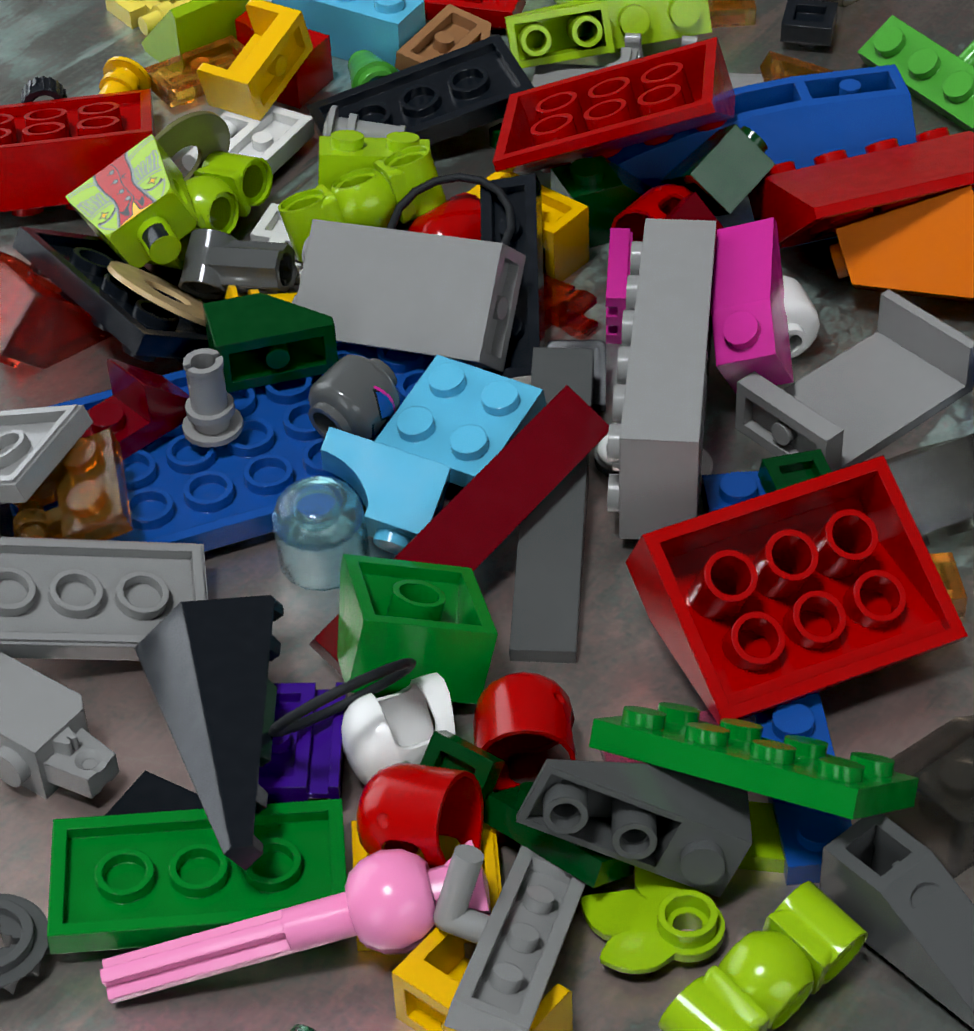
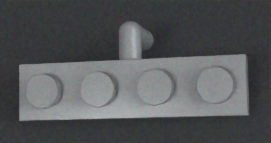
[433,844,586,1031]

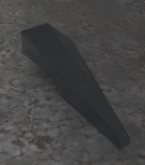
[134,595,284,871]

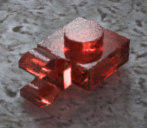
[543,273,598,339]

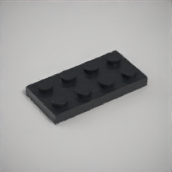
[306,34,535,145]
[12,226,209,363]

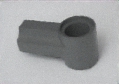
[178,228,297,301]

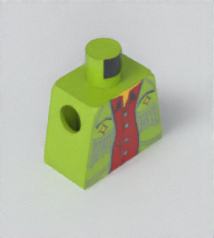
[65,134,198,268]

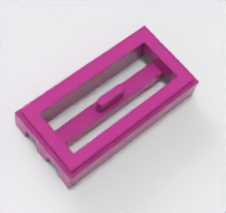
[606,228,633,344]

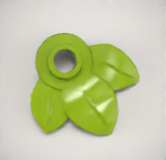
[580,866,725,974]

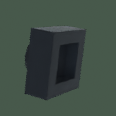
[780,0,838,47]

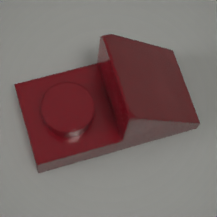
[73,358,190,471]

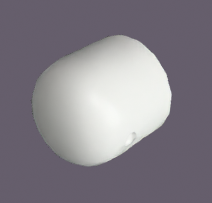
[341,672,456,785]

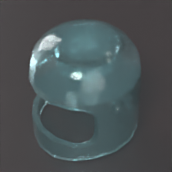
[272,475,370,591]

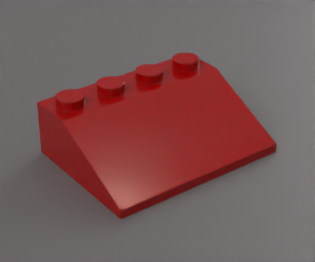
[493,37,735,174]
[0,89,156,217]
[748,127,974,249]
[625,455,968,726]

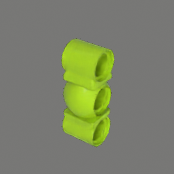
[278,145,446,263]
[147,151,273,271]
[658,881,868,1031]

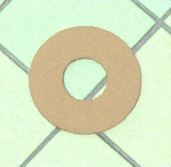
[107,261,206,327]

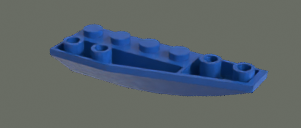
[586,64,917,187]

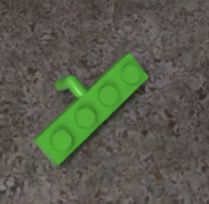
[857,15,974,132]

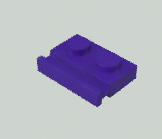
[258,682,348,804]

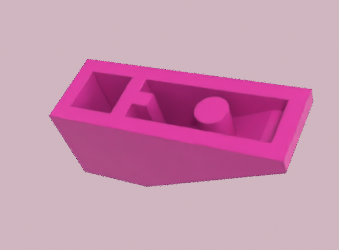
[711,217,794,394]

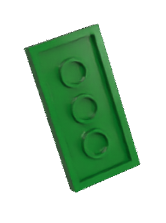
[589,702,919,820]
[47,798,347,954]

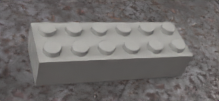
[607,218,716,539]

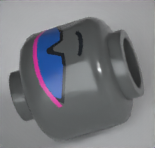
[308,354,400,440]

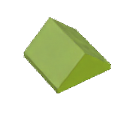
[141,0,249,80]

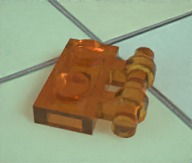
[12,428,133,540]

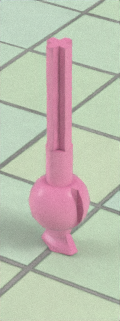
[100,840,491,1004]

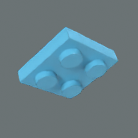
[375,354,546,487]

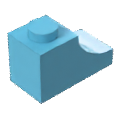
[320,426,451,554]

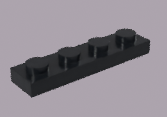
[480,173,545,385]

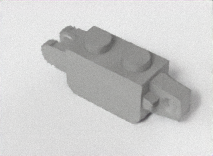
[0,651,119,800]

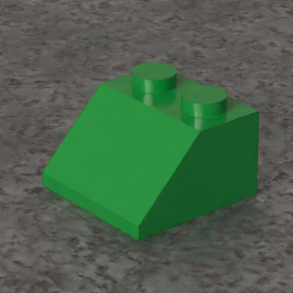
[337,554,498,705]

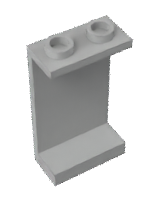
[292,219,526,372]
[735,289,974,472]

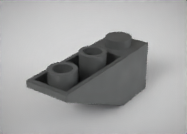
[516,759,753,897]
[819,814,974,1029]

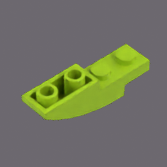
[504,0,712,68]

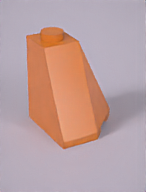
[829,186,974,303]

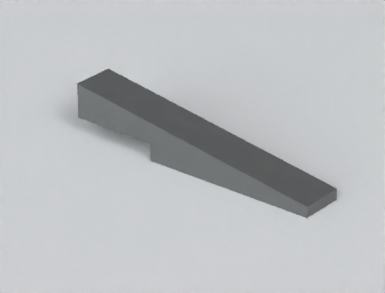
[509,347,594,663]

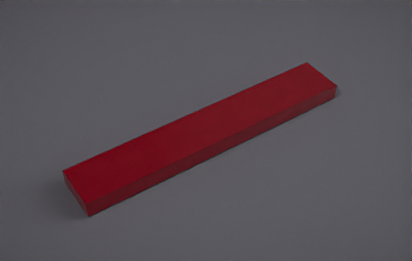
[309,385,609,677]

